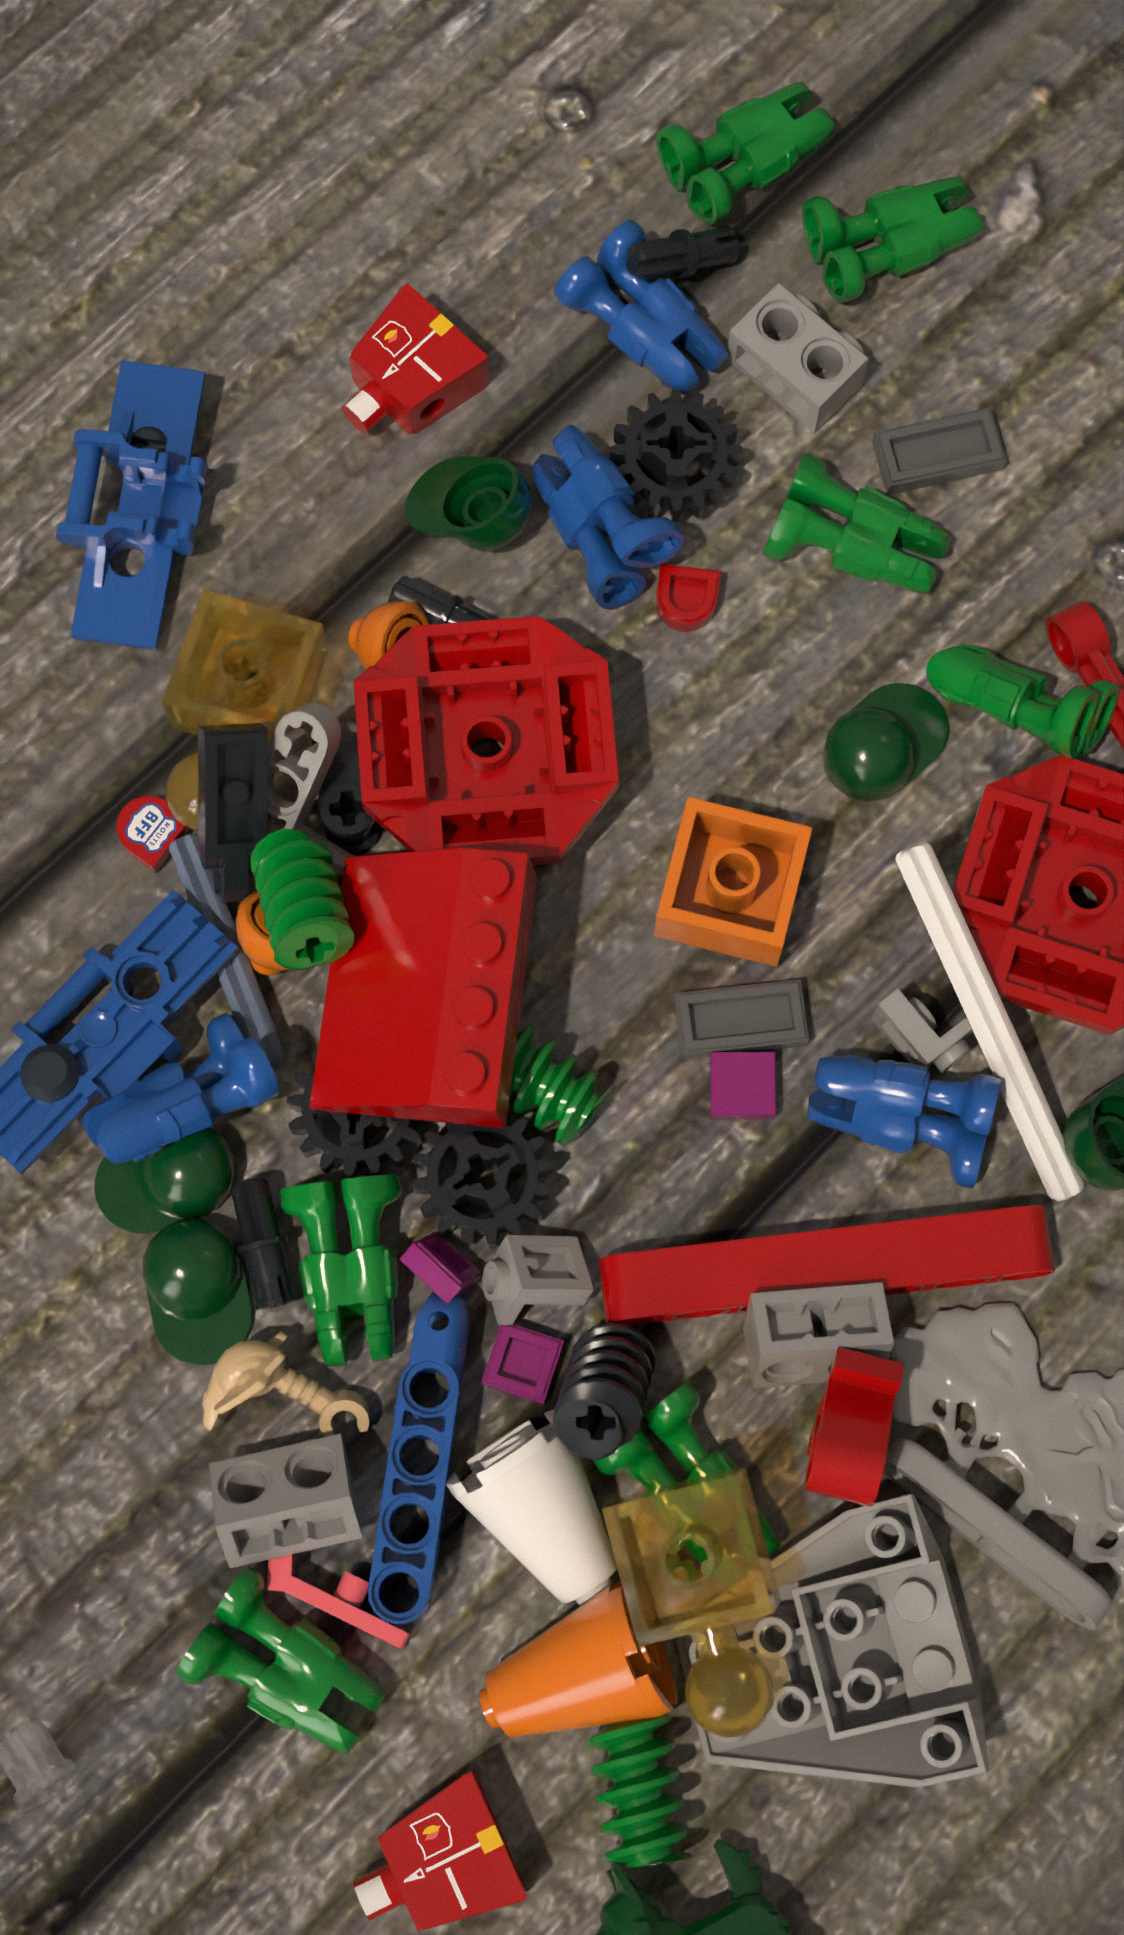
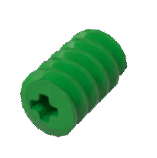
[250,828,354,970]
[509,1024,614,1147]
[586,1714,693,1868]

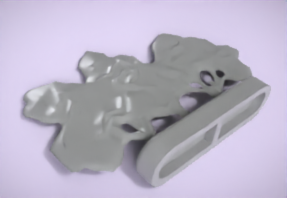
[883,1302,1124,1630]

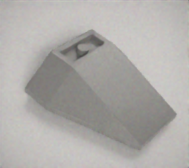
[672,1494,989,1788]

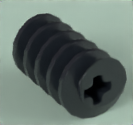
[553,1322,656,1460]

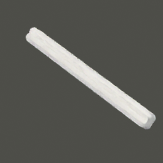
[896,842,1084,1201]

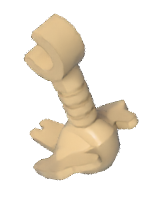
[202,1331,370,1437]

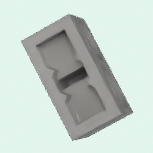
[727,283,869,434]
[743,1282,894,1388]
[209,1434,362,1568]

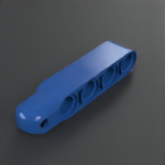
[368,1292,471,1625]

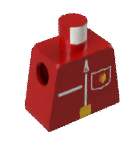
[342,283,490,434]
[353,1769,528,1931]

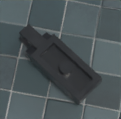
[198,723,268,903]

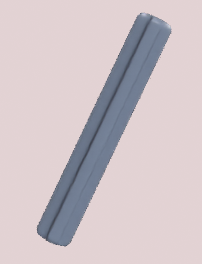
[169,834,285,1066]

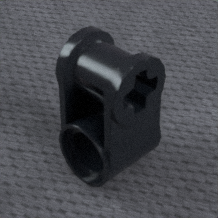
[312,732,381,856]

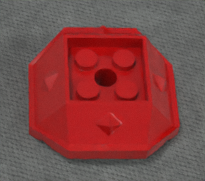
[353,616,619,865]
[952,755,1124,1035]

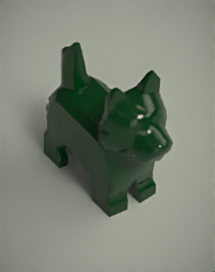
[595,1839,792,1935]

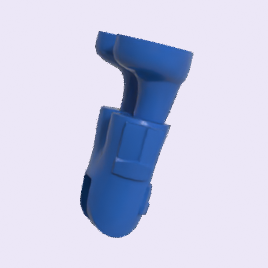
[554,219,729,395]
[532,425,685,610]
[82,1013,279,1164]
[807,1054,1001,1189]

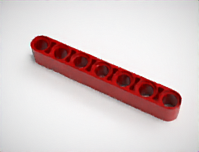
[598,1205,1055,1326]

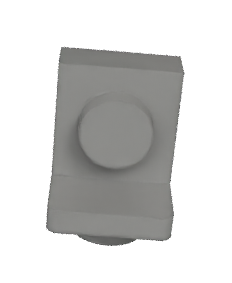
[871,989,973,1073]
[482,1235,594,1325]

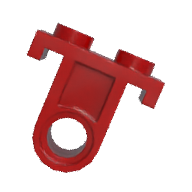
[804,1347,904,1507]

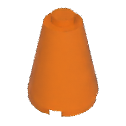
[479,1580,677,1738]

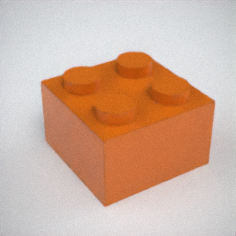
[654,797,813,967]

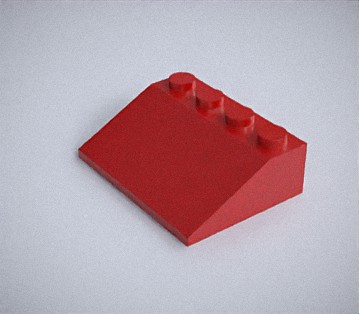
[309,848,537,1128]

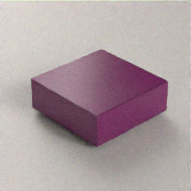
[709,1052,776,1119]
[399,1231,483,1304]
[481,1324,564,1406]

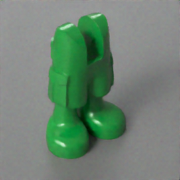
[656,81,836,225]
[802,176,984,303]
[762,452,951,594]
[926,644,1119,760]
[280,1174,402,1367]
[592,1381,781,1589]
[175,1565,386,1754]

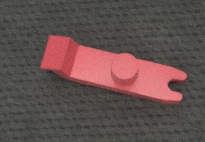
[266,1554,411,1649]

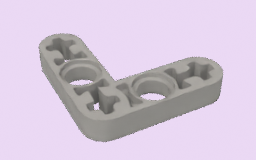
[249,703,354,887]

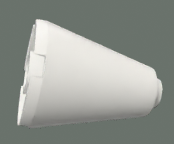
[446,1410,618,1606]

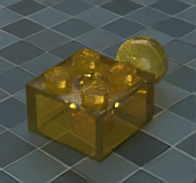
[161,589,329,831]
[602,1466,781,1738]

